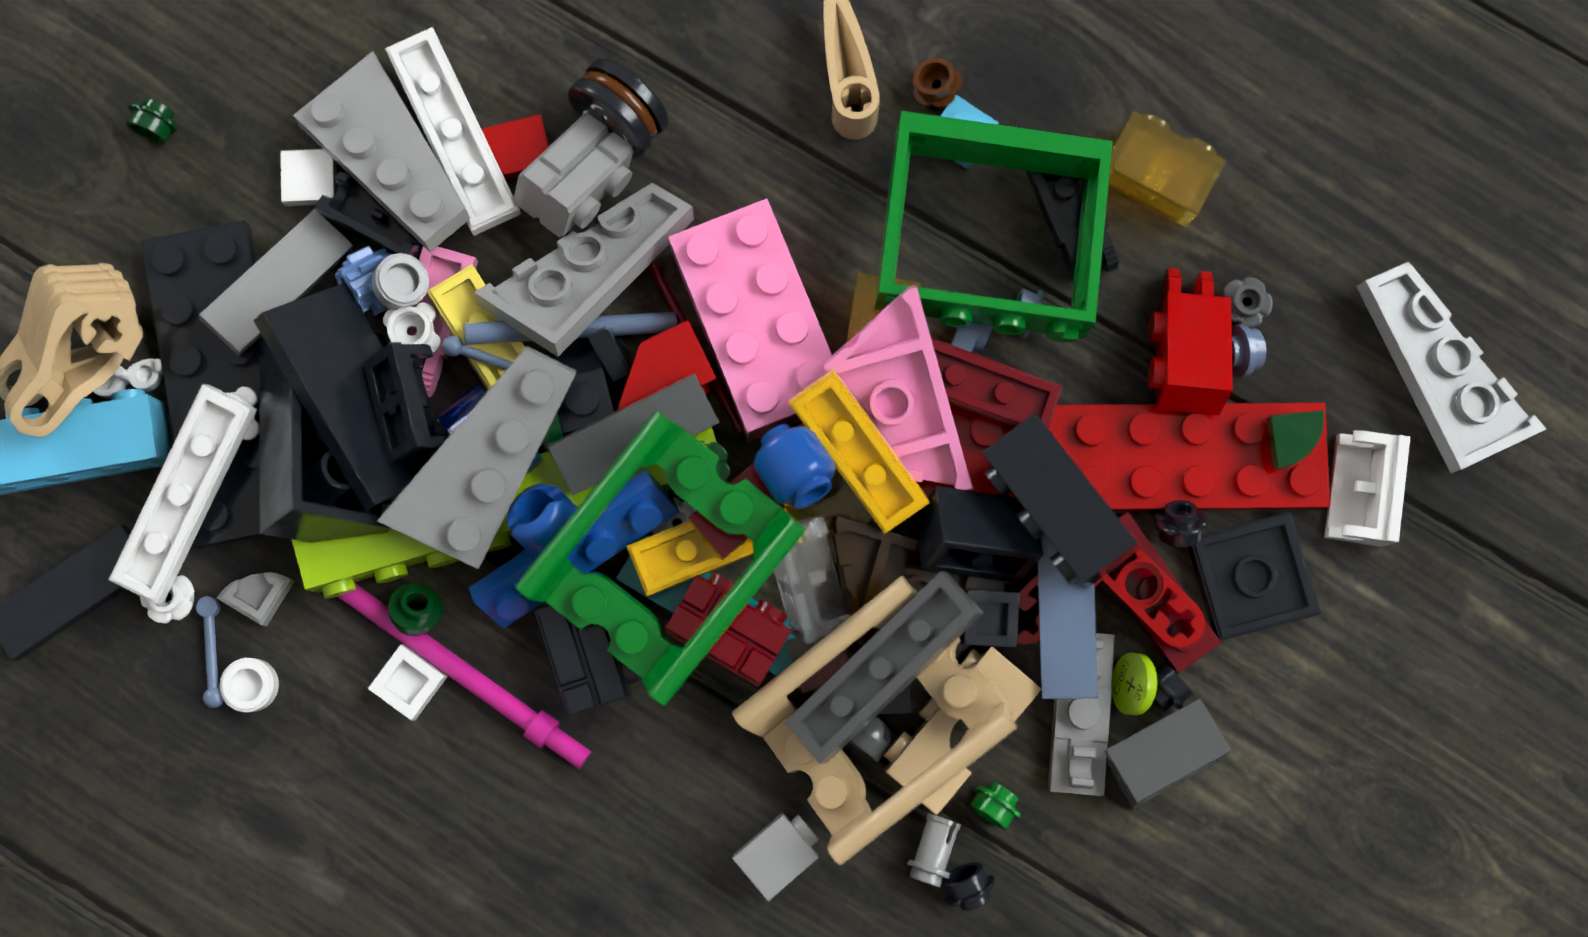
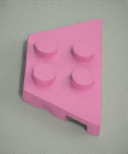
[824,285,972,490]

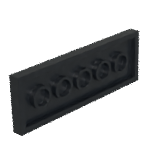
[141,220,266,549]

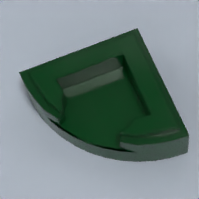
[1266,410,1324,471]

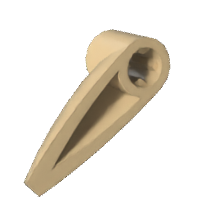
[824,0,879,139]

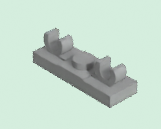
[1048,633,1115,796]

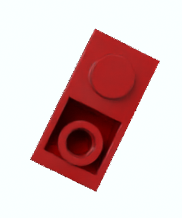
[617,319,716,410]

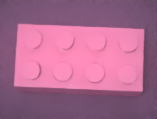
[668,198,832,442]

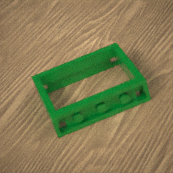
[874,111,1113,343]

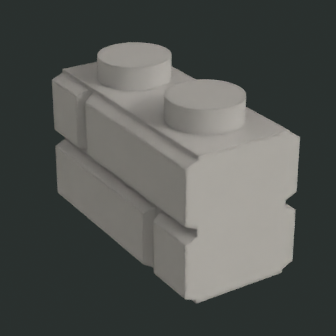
[513,113,634,237]

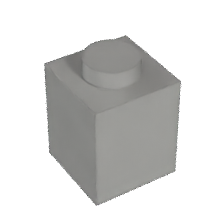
[732,812,819,901]

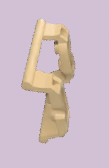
[732,576,1017,865]

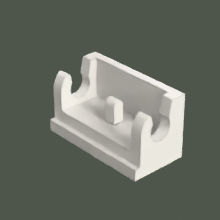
[1324,430,1410,547]

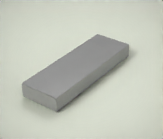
[199,209,353,356]

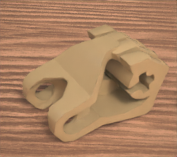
[0,263,143,437]

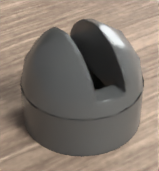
[849,717,891,763]

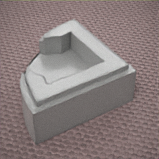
[217,572,295,626]

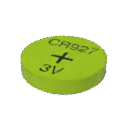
[1111,653,1157,715]

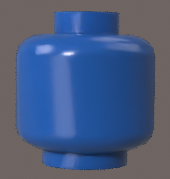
[754,424,836,509]

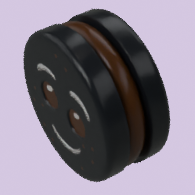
[568,58,668,157]

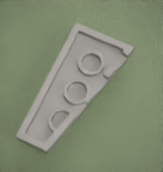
[474,183,694,357]

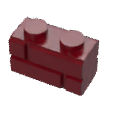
[664,572,792,687]

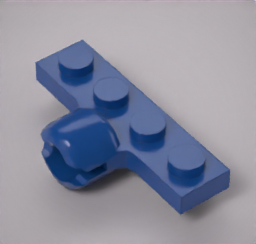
[469,469,679,629]

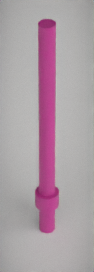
[338,582,592,769]

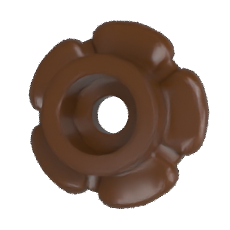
[912,58,962,108]

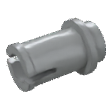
[907,814,961,888]

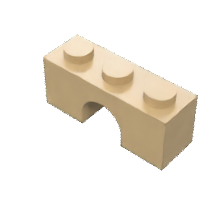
[883,646,1042,815]

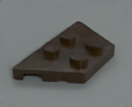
[831,516,1028,660]

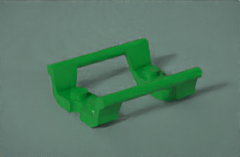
[515,410,807,706]

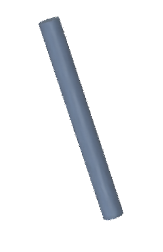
[463,312,677,345]

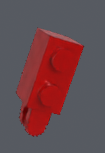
[1148,268,1233,416]

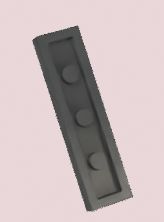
[785,571,983,764]

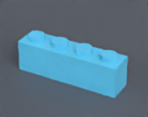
[0,389,171,495]

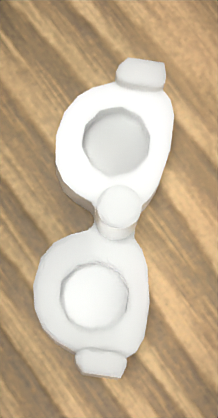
[93,358,163,399]

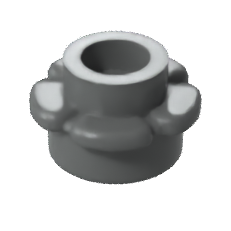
[1222,277,1273,328]

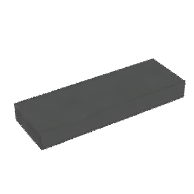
[548,373,719,495]

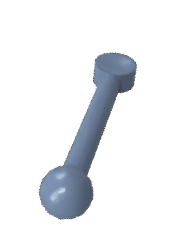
[442,335,513,370]
[196,596,224,708]

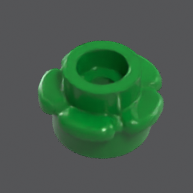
[969,781,1021,830]

